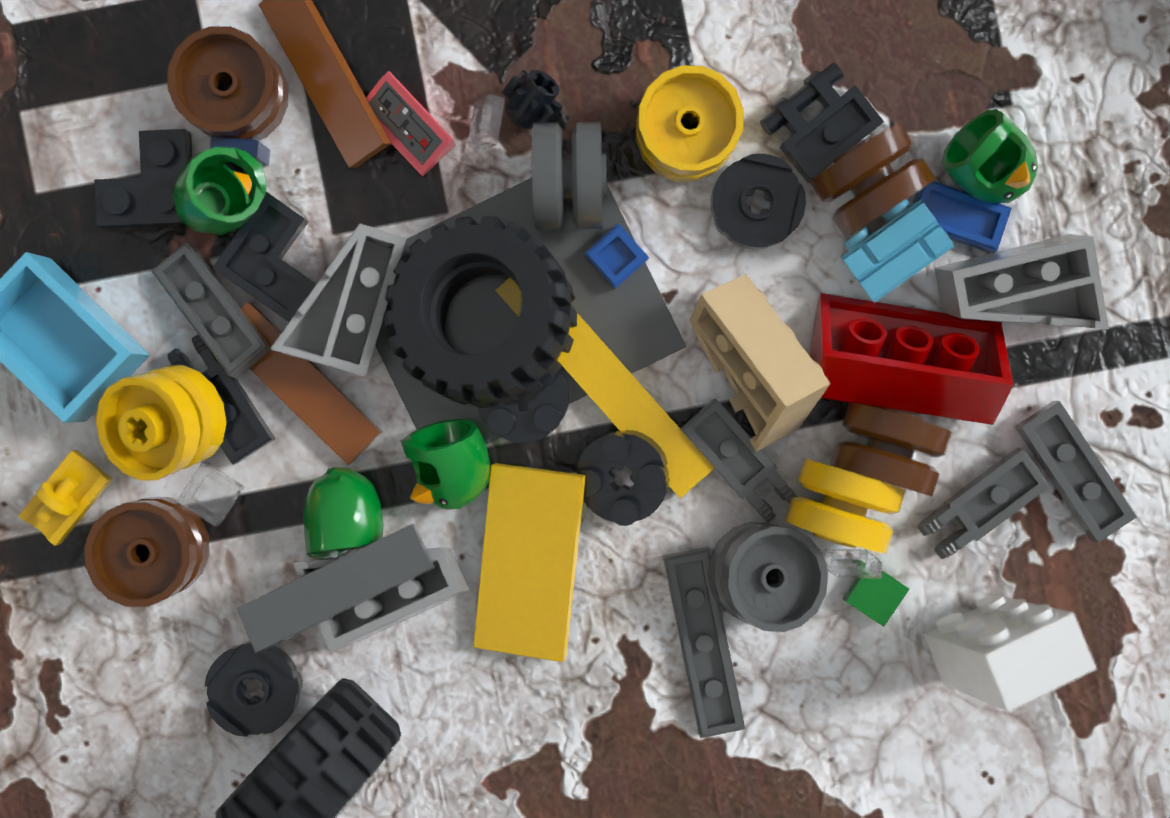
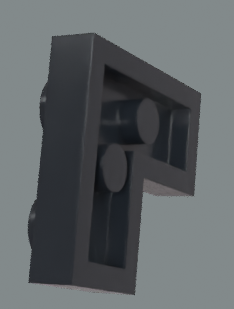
[94,129,192,229]
[213,192,317,322]

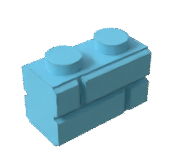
[840,199,955,303]

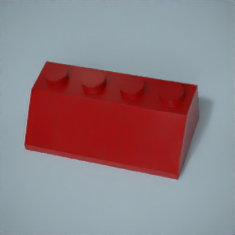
[809,293,1014,425]

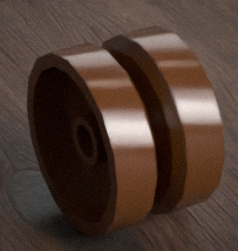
[168,26,288,141]
[810,122,936,237]
[830,402,952,497]
[84,497,209,607]

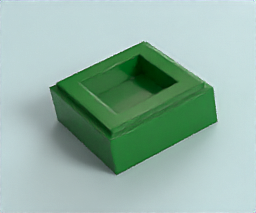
[843,561,909,627]

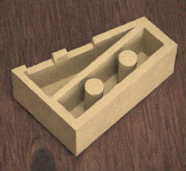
[689,274,831,452]

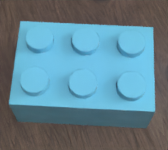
[0,252,151,423]

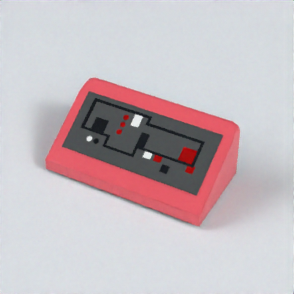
[366,71,456,177]

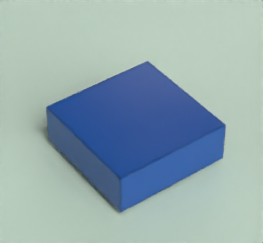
[584,223,649,290]

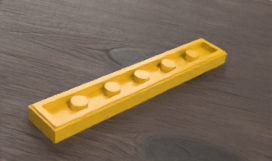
[495,277,715,499]

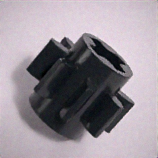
[502,70,563,129]

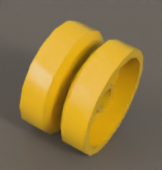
[636,65,744,182]
[96,365,226,481]
[785,458,906,554]

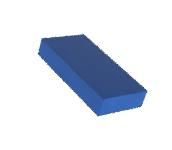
[912,181,1012,253]

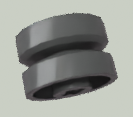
[532,122,607,230]
[708,522,828,632]

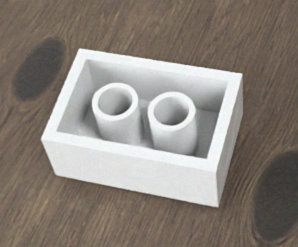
[923,594,1097,712]

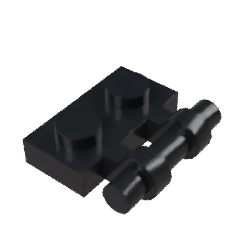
[760,63,884,183]

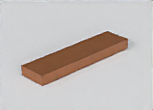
[258,0,391,168]
[242,302,383,465]

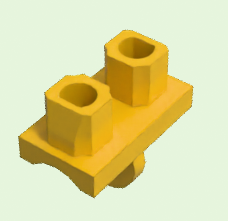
[18,450,113,546]

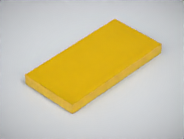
[473,463,586,663]

